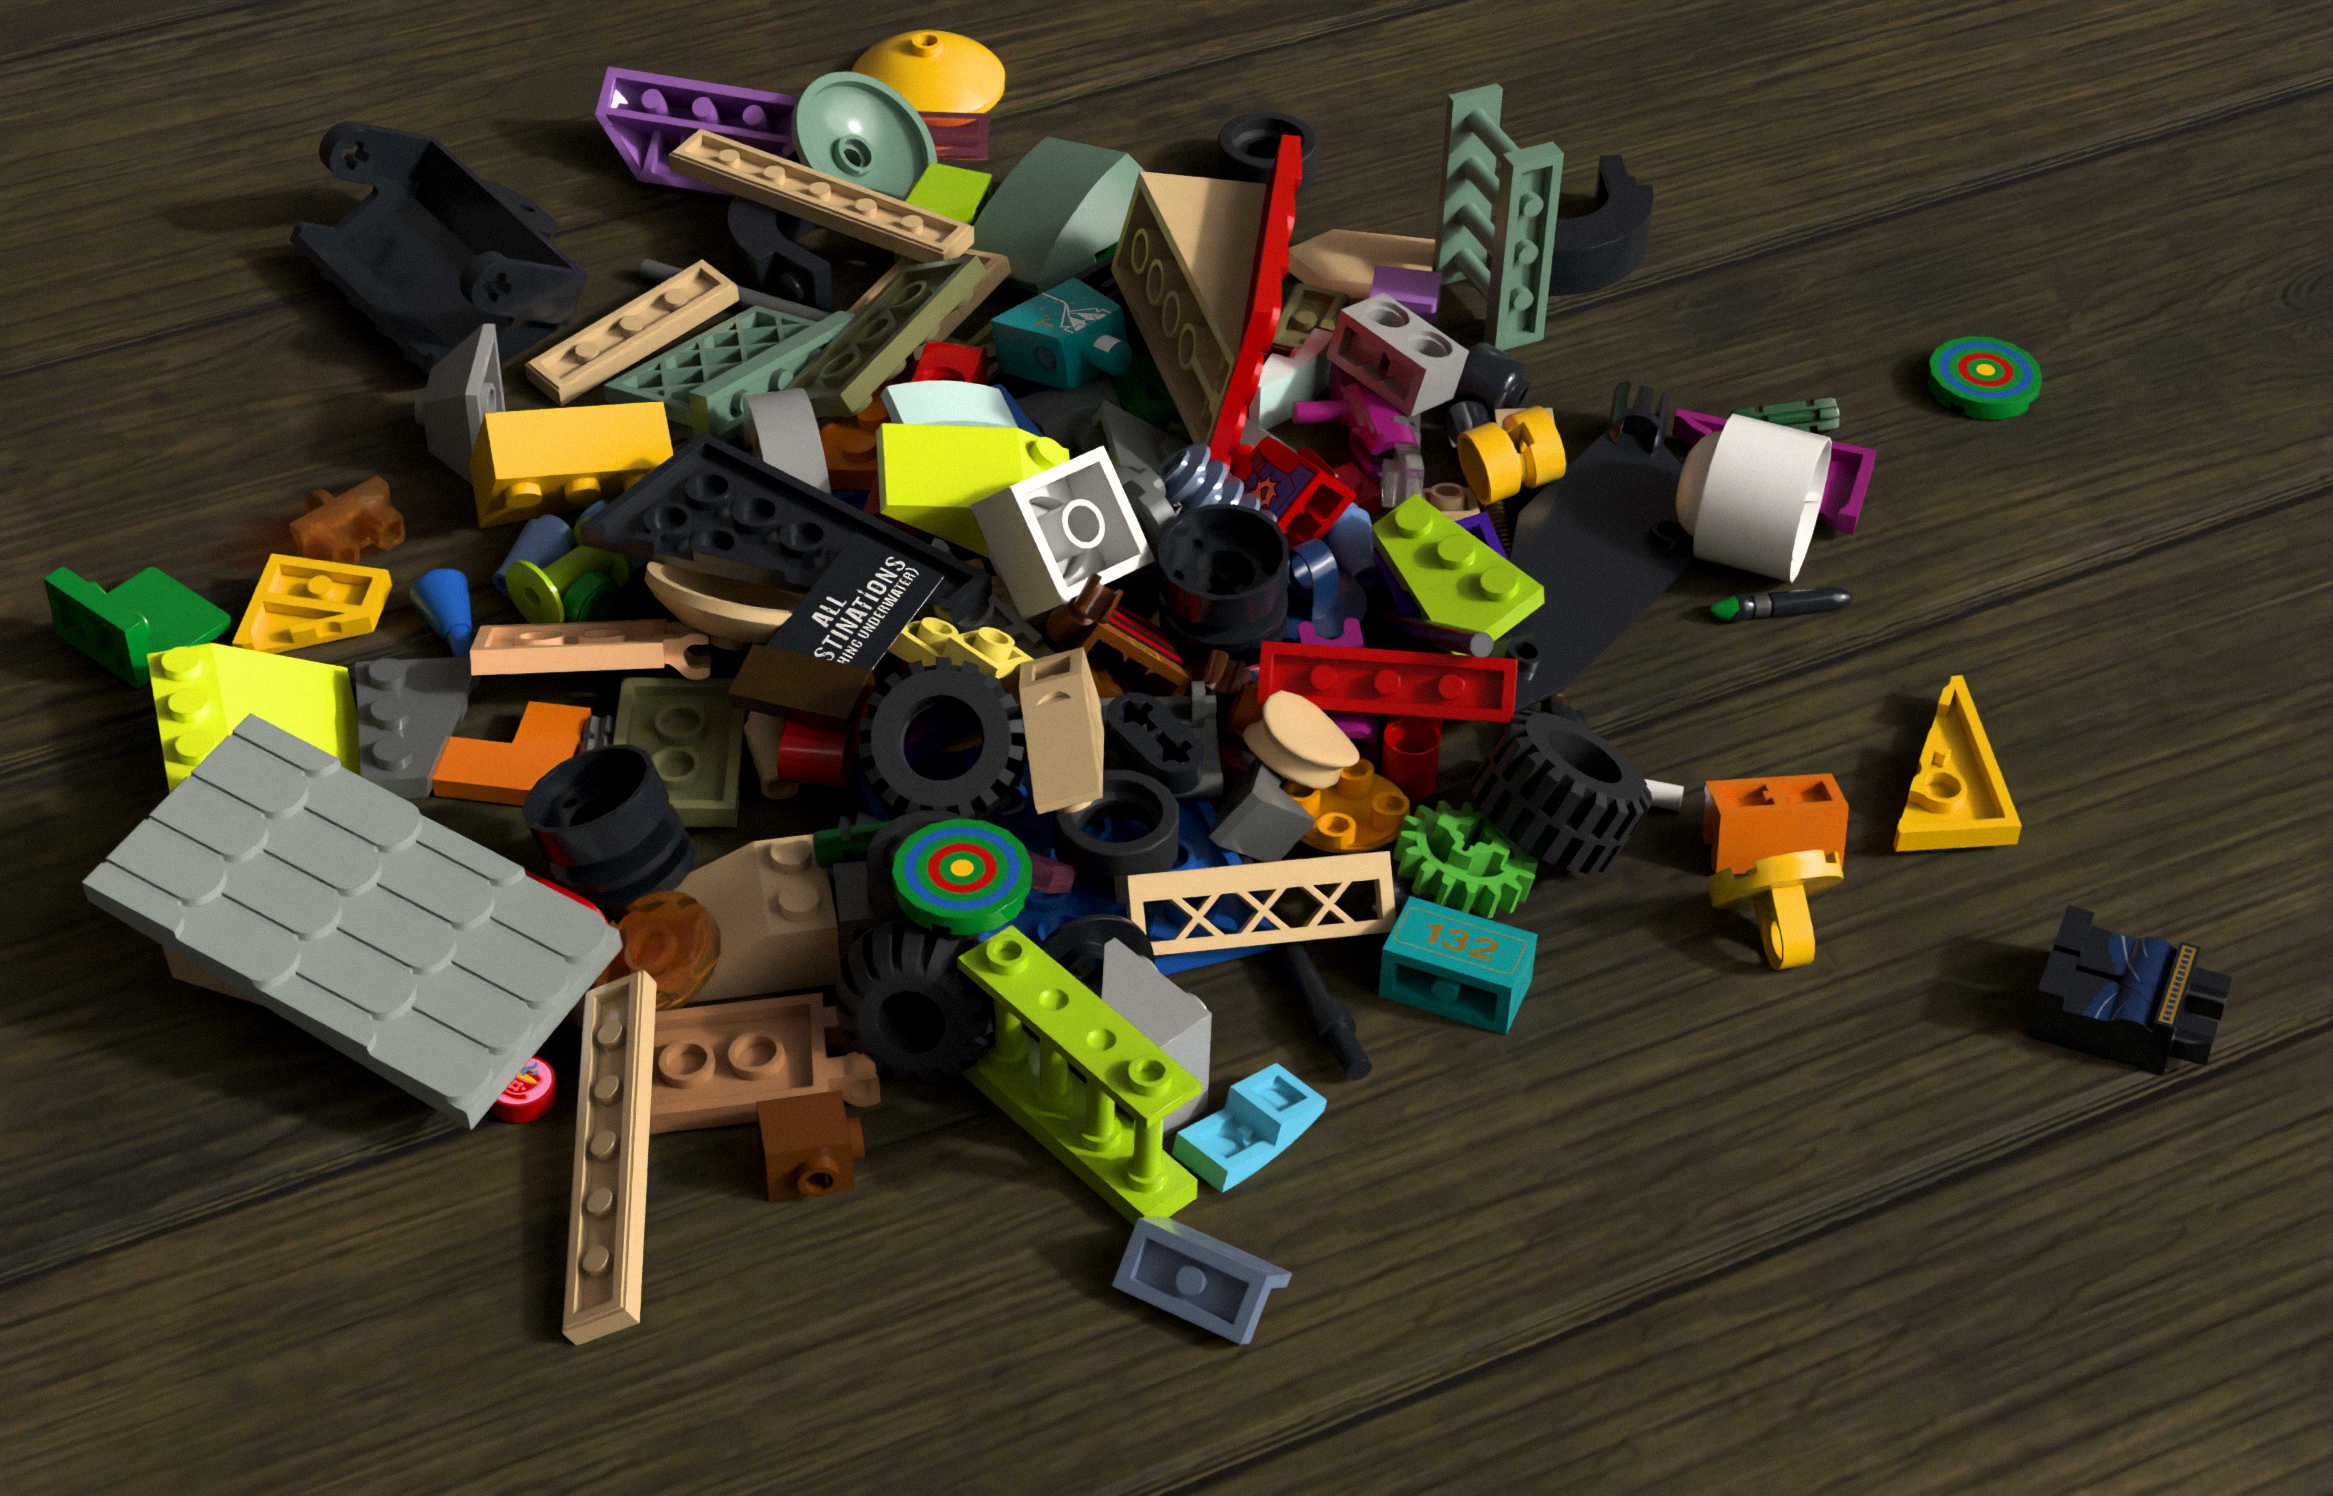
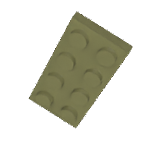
[783,255,988,421]

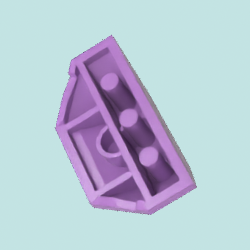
[595,66,799,200]

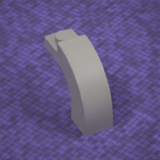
[740,388,831,495]

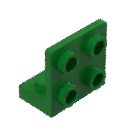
[43,566,232,689]

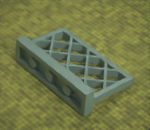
[604,305,856,443]

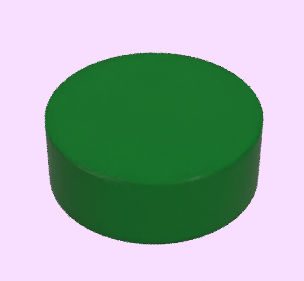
[562,570,620,623]

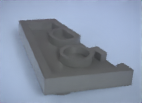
[355,657,483,799]

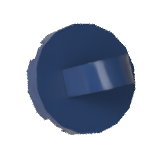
[1282,538,1368,643]

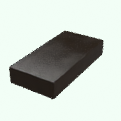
[728,644,875,733]

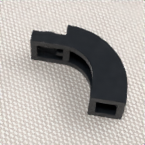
[1548,155,1654,296]
[728,194,832,312]

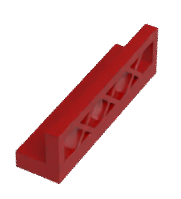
[1257,641,1518,723]

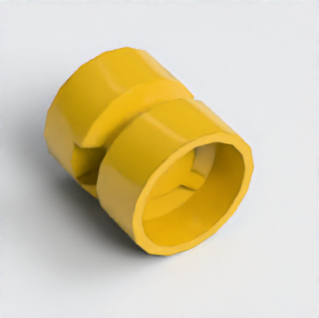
[1457,406,1566,505]

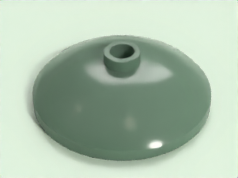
[791,71,937,202]

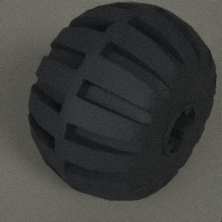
[835,914,996,1083]

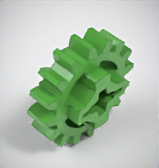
[1392,800,1538,918]

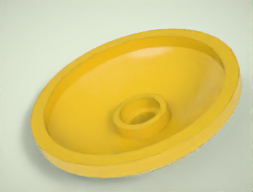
[851,30,1005,127]

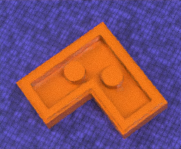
[432,701,592,806]

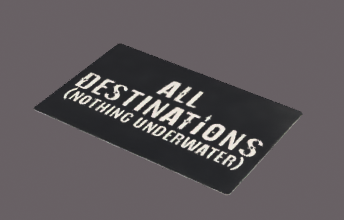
[766,533,944,669]

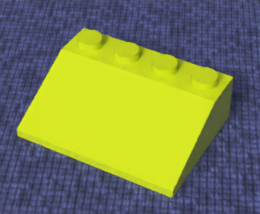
[147,643,361,793]

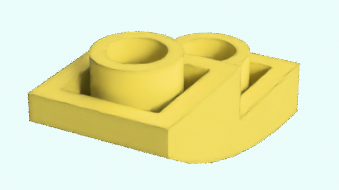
[888,617,1034,679]

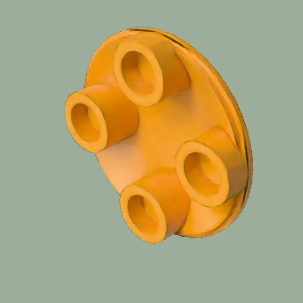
[1283,757,1410,853]

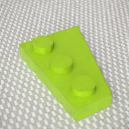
[1371,493,1545,656]

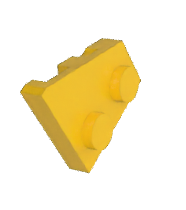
[232,553,392,654]

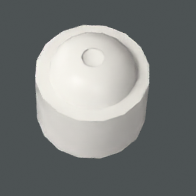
[1675,414,1832,583]

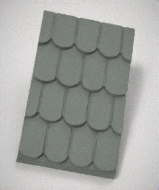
[82,713,623,1130]

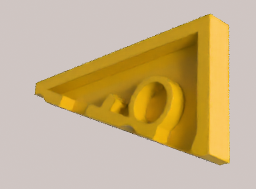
[1893,675,2022,852]

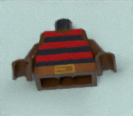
[1046,573,1247,698]

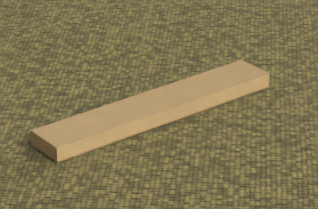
[669,129,974,263]
[562,970,657,1346]

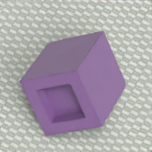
[1369,265,1442,324]

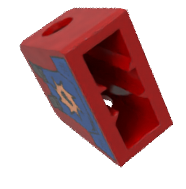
[1229,436,1357,547]

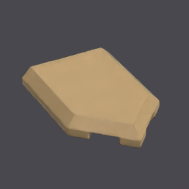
[1286,229,1436,305]

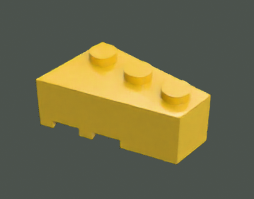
[469,401,673,529]

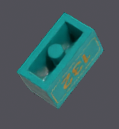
[1378,896,1537,1035]

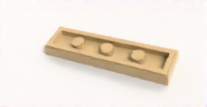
[524,259,739,407]

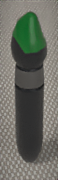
[1709,587,1853,622]

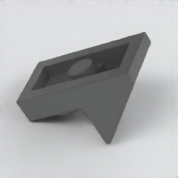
[1209,758,1315,862]

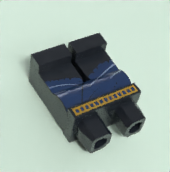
[2028,905,2233,1076]

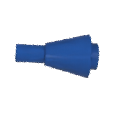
[409,569,474,657]

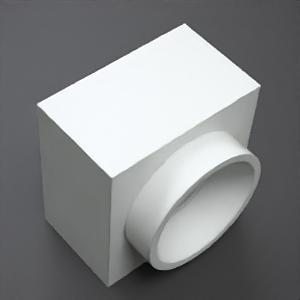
[970,445,1155,621]

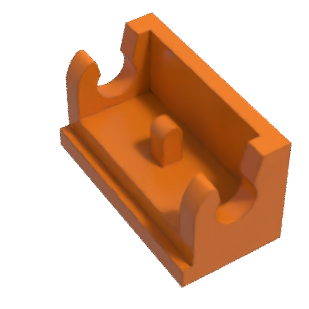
[1703,773,1849,875]

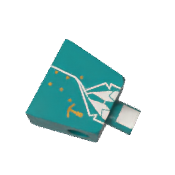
[990,277,1132,390]

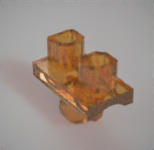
[289,475,406,565]

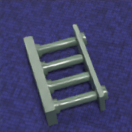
[1433,83,1564,351]

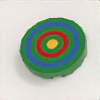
[1926,336,2042,420]
[892,818,1032,936]

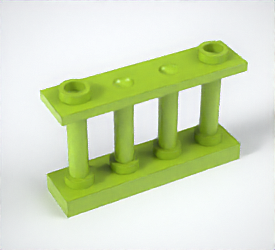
[957,925,1202,1226]

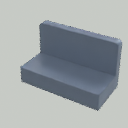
[1112,1217,1292,1345]

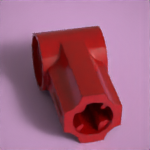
[1380,714,1443,802]

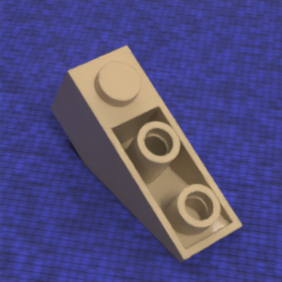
[1019,647,1105,814]

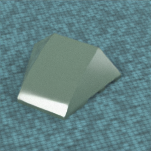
[968,136,1145,294]

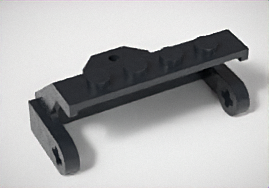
[290,121,589,375]

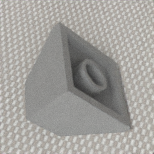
[415,324,506,484]

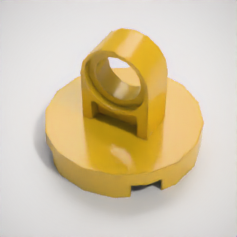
[1707,850,1844,970]

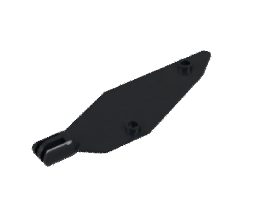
[1491,381,1694,714]

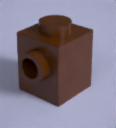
[756,1090,865,1202]

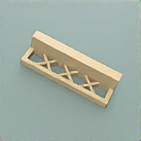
[1114,851,1396,956]

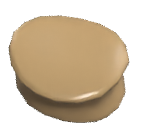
[1243,690,1359,789]

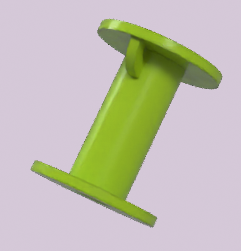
[505,516,633,624]

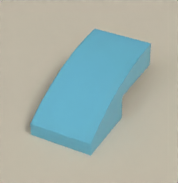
[1172,1063,1327,1193]

